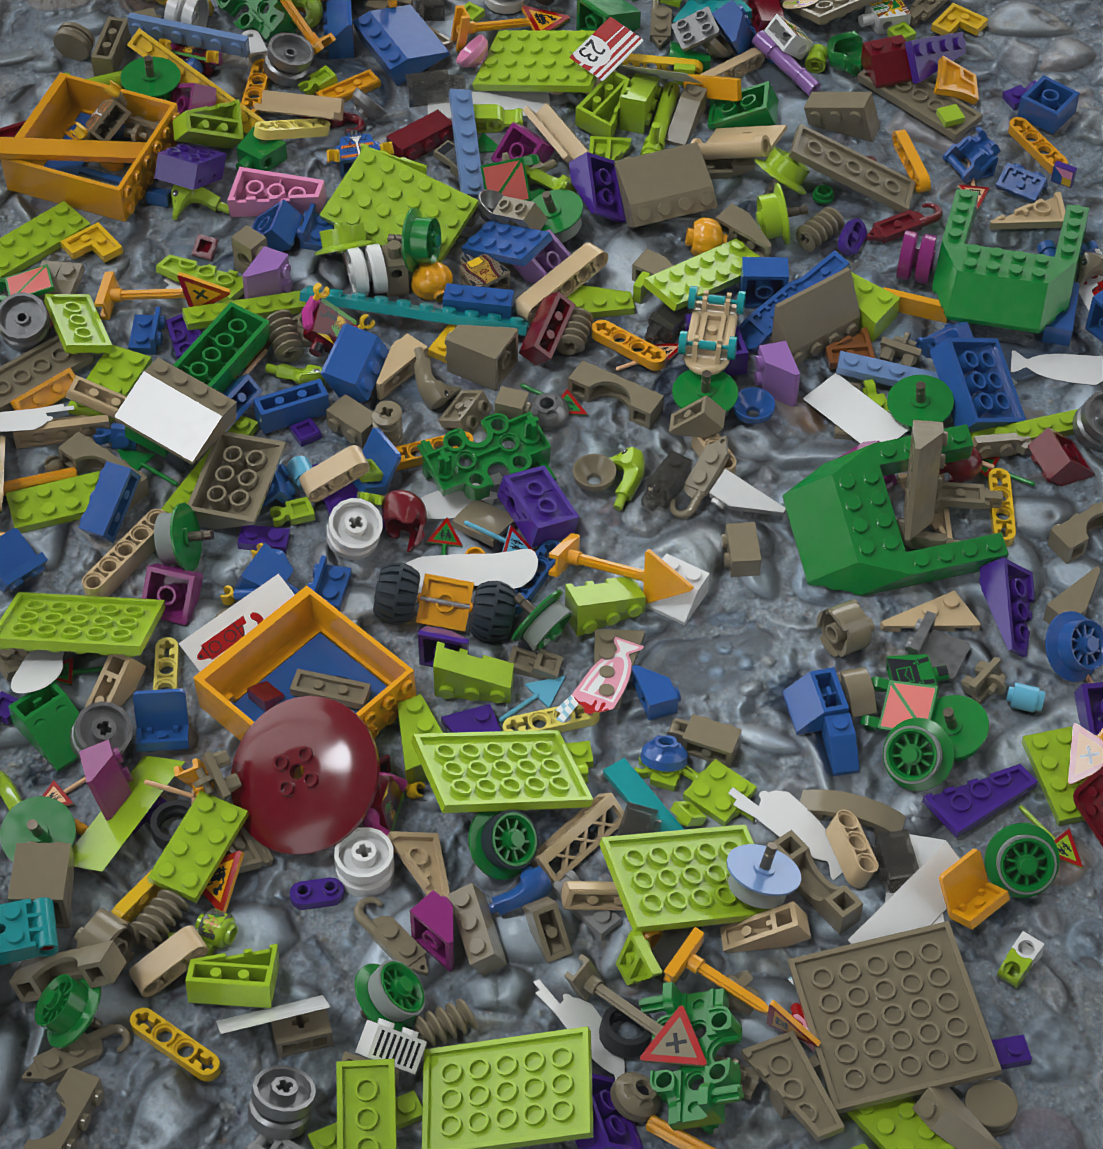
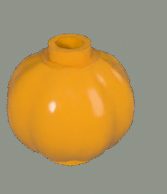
[685,217,727,256]
[411,261,453,302]

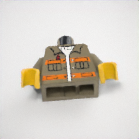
[70,80,131,141]

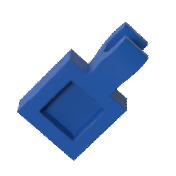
[93,423,138,450]

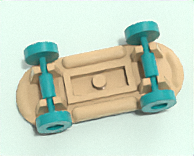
[678,286,746,376]

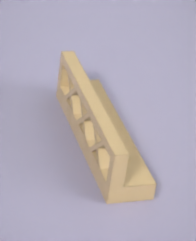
[254,90,345,121]
[523,102,590,163]
[13,414,111,449]
[530,793,629,884]

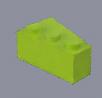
[575,71,630,137]
[619,72,663,134]
[172,99,244,149]
[851,272,900,342]
[565,577,646,637]
[433,641,514,703]
[397,694,443,784]
[185,944,280,1008]

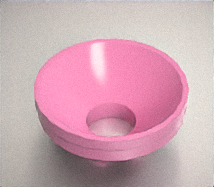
[456,35,489,68]

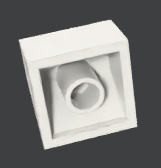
[645,554,710,626]

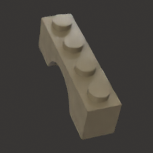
[568,360,664,429]
[58,431,149,510]
[1047,501,1103,564]
[773,829,863,935]
[9,940,126,1003]
[23,1067,105,1149]

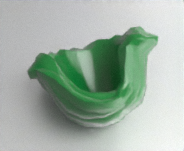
[827,30,864,77]

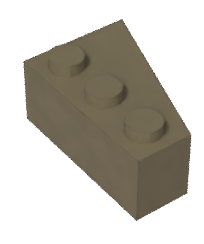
[804,92,880,142]

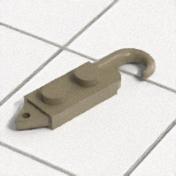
[650,0,672,49]
[670,435,730,519]
[354,897,428,976]
[22,1024,131,1085]

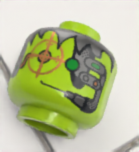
[195,908,238,948]

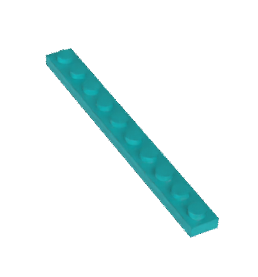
[299,285,529,336]

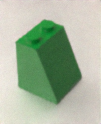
[576,0,641,32]

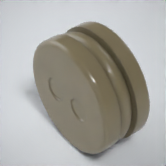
[53,21,95,61]
[964,1079,1018,1137]

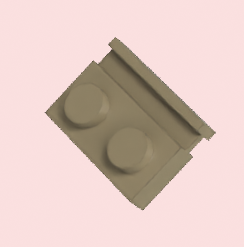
[226,826,274,874]

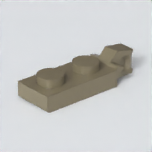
[909,0,949,27]
[973,433,1032,459]
[936,482,1003,509]

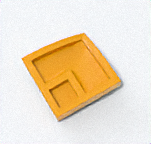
[933,56,979,105]

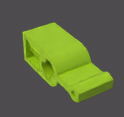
[473,104,523,133]

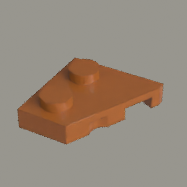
[825,327,876,370]

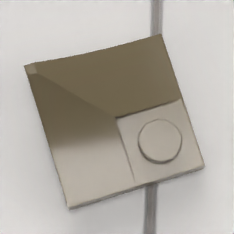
[36,260,86,300]

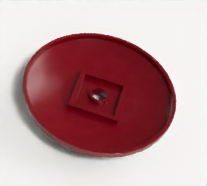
[231,696,380,855]

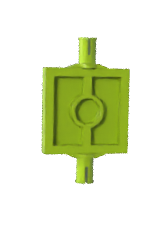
[681,759,757,826]

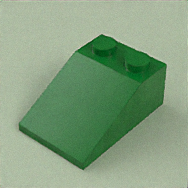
[707,81,779,129]

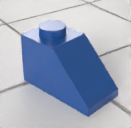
[631,665,681,721]
[822,713,859,776]

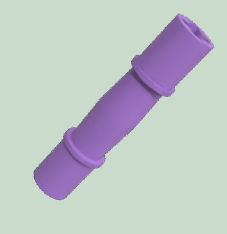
[752,30,821,96]

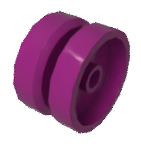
[896,230,937,284]

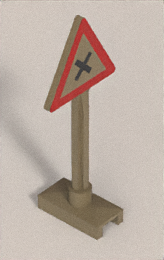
[564,954,708,1067]

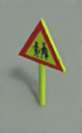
[1019,805,1083,869]

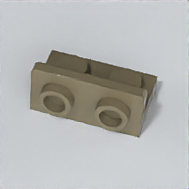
[438,390,492,435]

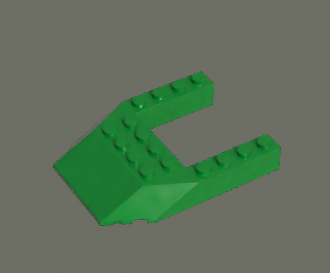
[932,189,1089,333]
[782,424,1009,596]

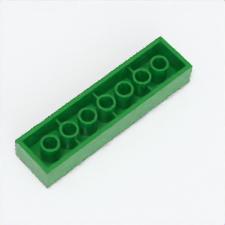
[125,302,270,457]

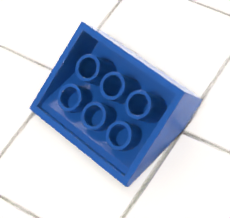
[352,4,450,86]
[929,337,1026,432]

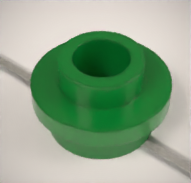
[812,184,834,205]

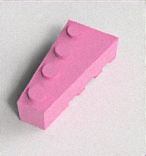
[227,167,327,217]

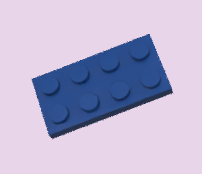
[461,221,553,266]

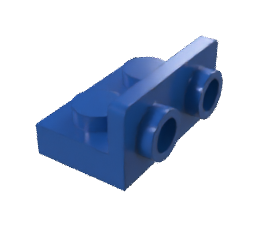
[996,162,1048,203]
[297,203,334,251]
[128,307,166,355]
[308,555,352,611]

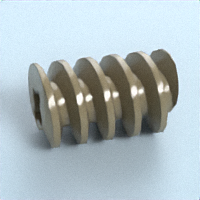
[796,207,845,252]
[556,306,593,356]
[267,310,304,363]
[372,401,403,447]
[131,889,189,950]
[414,998,477,1049]

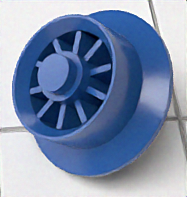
[1045,611,1103,682]

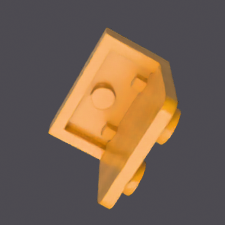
[939,849,1010,930]

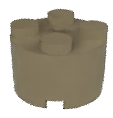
[816,599,875,657]
[74,908,140,970]

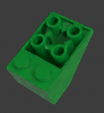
[8,681,80,772]

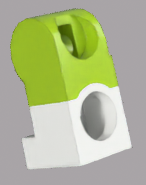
[997,931,1045,988]

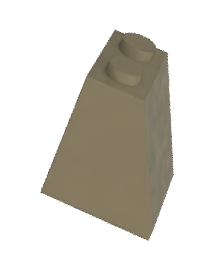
[445,325,518,391]
[8,841,75,929]

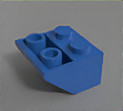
[782,667,849,735]

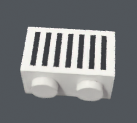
[355,1018,427,1074]

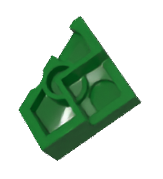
[669,41,711,72]

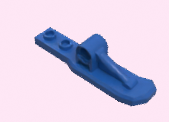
[738,250,851,352]

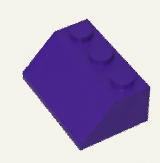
[575,1073,644,1149]

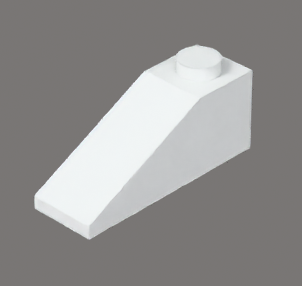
[709,469,786,516]

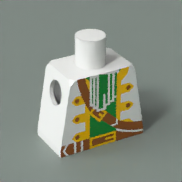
[858,0,911,34]
[764,14,813,60]

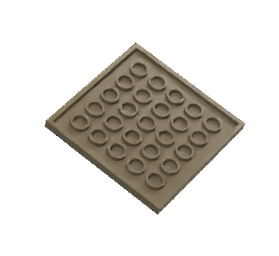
[788,921,1002,1114]

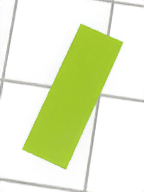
[72,755,185,872]

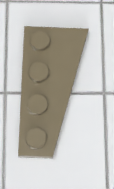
[594,629,645,710]
[741,1030,845,1142]

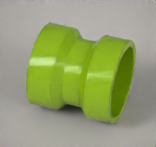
[805,44,828,74]

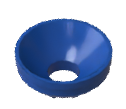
[733,387,775,425]
[640,735,688,772]

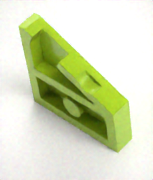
[589,136,632,161]
[615,930,662,986]

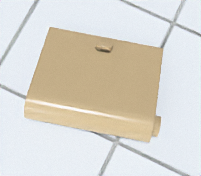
[690,125,788,160]

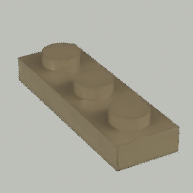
[290,669,372,709]

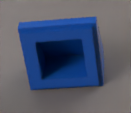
[146,187,172,207]

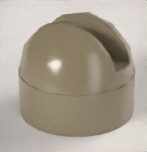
[44,455,64,472]

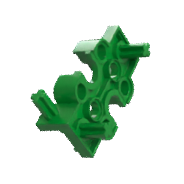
[216,0,297,42]
[416,411,557,501]
[639,982,744,1134]

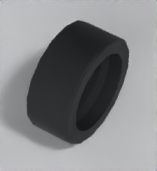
[150,800,191,850]
[599,1003,652,1058]

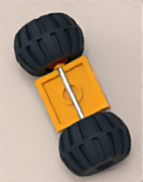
[373,562,517,642]

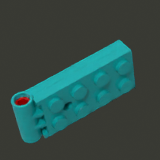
[0,897,59,965]

